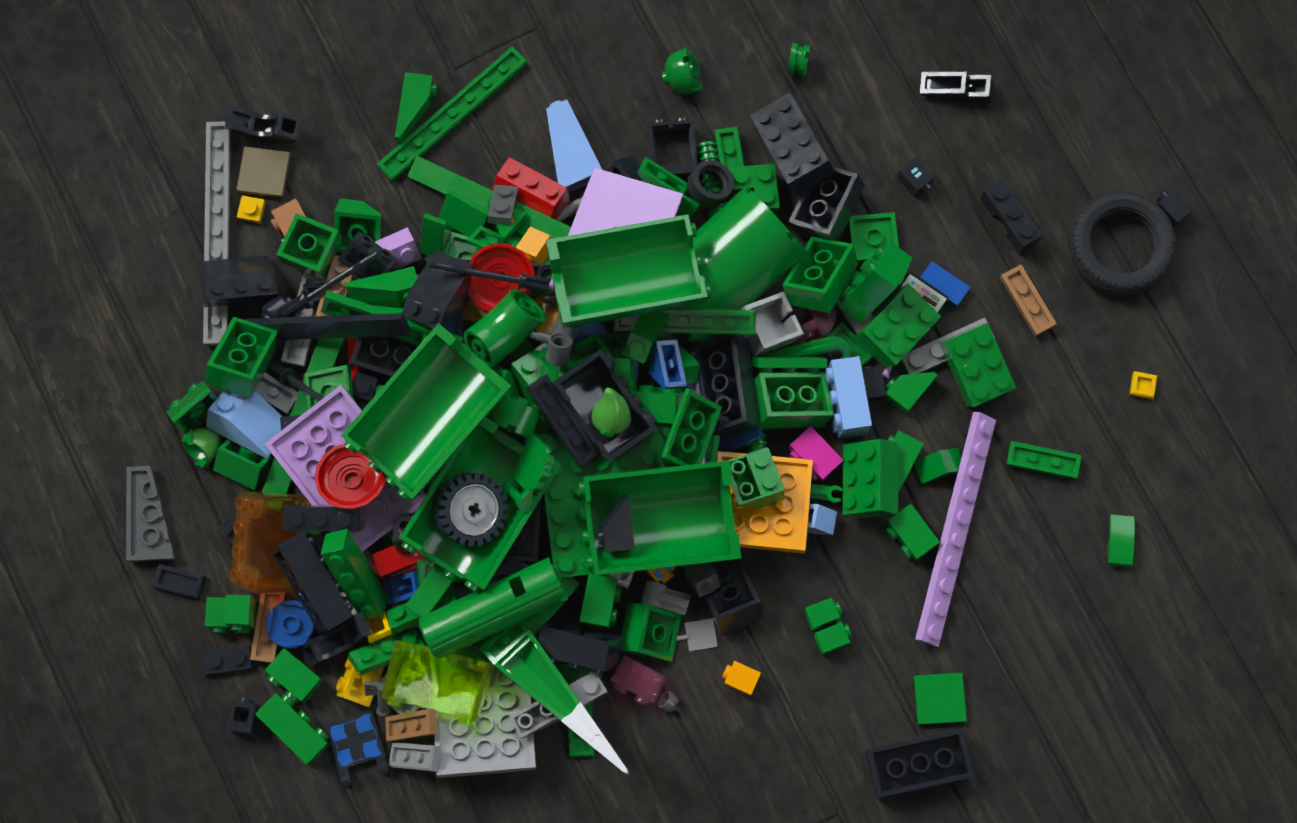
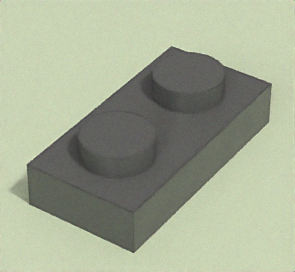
[488,185,518,225]

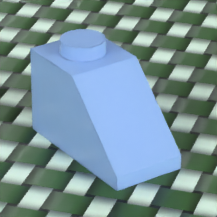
[807,504,837,535]

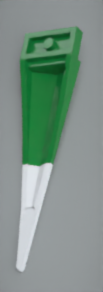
[479,622,629,774]

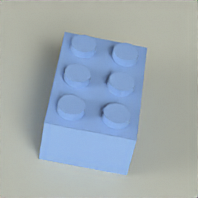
[825,356,872,439]

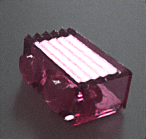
[610,655,667,706]

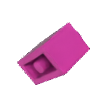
[789,426,843,483]

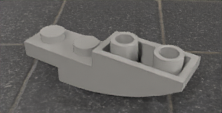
[509,673,607,739]

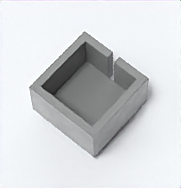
[741,292,804,357]

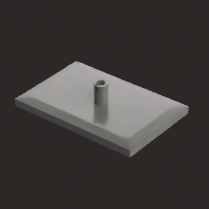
[431,644,536,778]

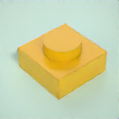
[237,196,266,224]

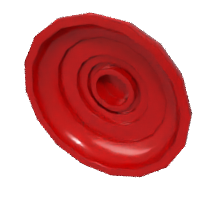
[468,243,535,312]
[314,444,386,509]

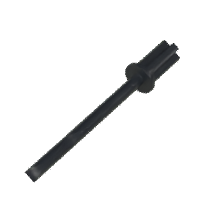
[280,248,384,317]
[429,261,550,292]
[265,359,324,401]

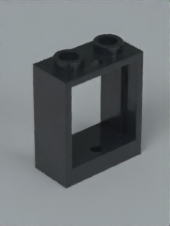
[648,118,697,181]

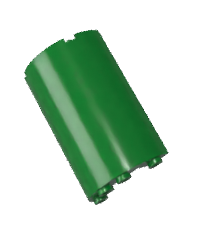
[681,185,808,345]
[546,214,711,329]
[341,323,512,502]
[399,418,562,593]
[578,460,741,576]

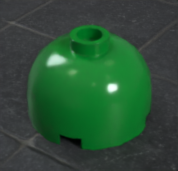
[662,47,702,95]

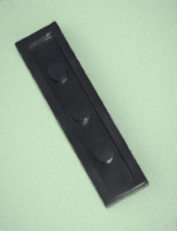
[525,374,599,468]

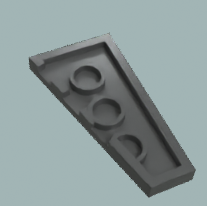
[126,466,176,562]

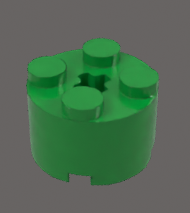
[487,393,542,440]

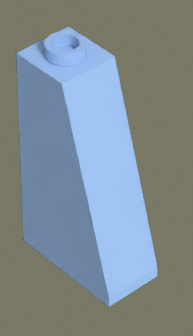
[546,99,602,193]

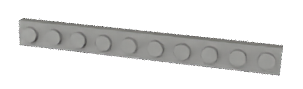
[203,121,231,346]

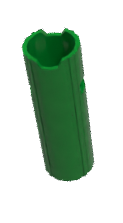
[419,557,568,660]

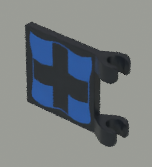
[326,710,390,787]

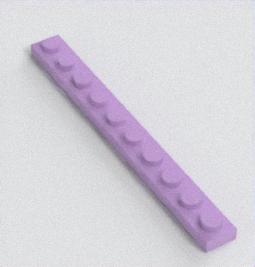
[915,412,996,647]

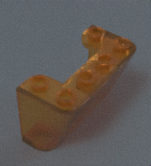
[230,492,311,593]

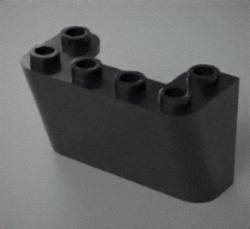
[553,349,658,463]

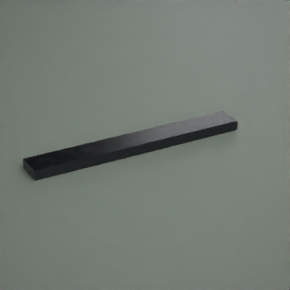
[243,313,411,340]

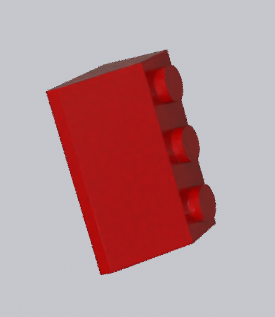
[492,157,570,220]

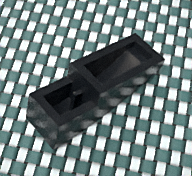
[920,71,994,103]

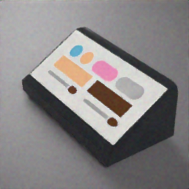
[899,272,949,314]

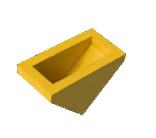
[367,611,395,644]

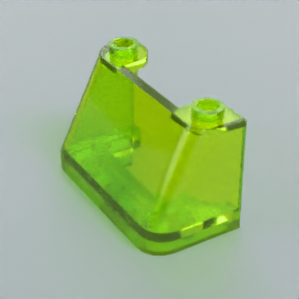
[381,640,495,726]

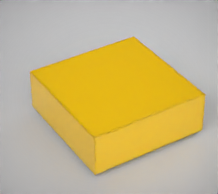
[1129,371,1157,400]

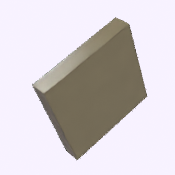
[237,147,291,198]

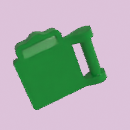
[502,433,555,512]

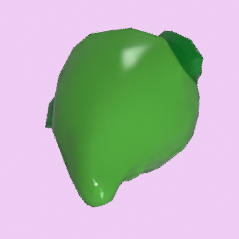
[591,388,631,438]
[181,427,223,469]

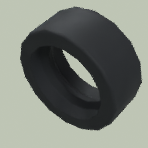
[687,160,734,207]

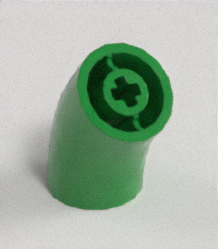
[464,289,546,368]

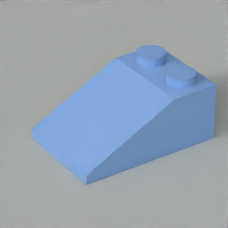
[206,390,282,459]

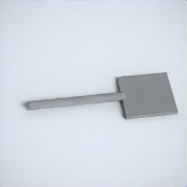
[676,618,718,651]

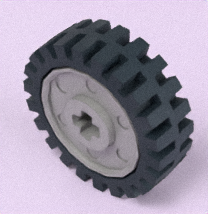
[433,472,508,546]

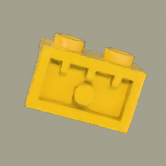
[336,658,385,707]

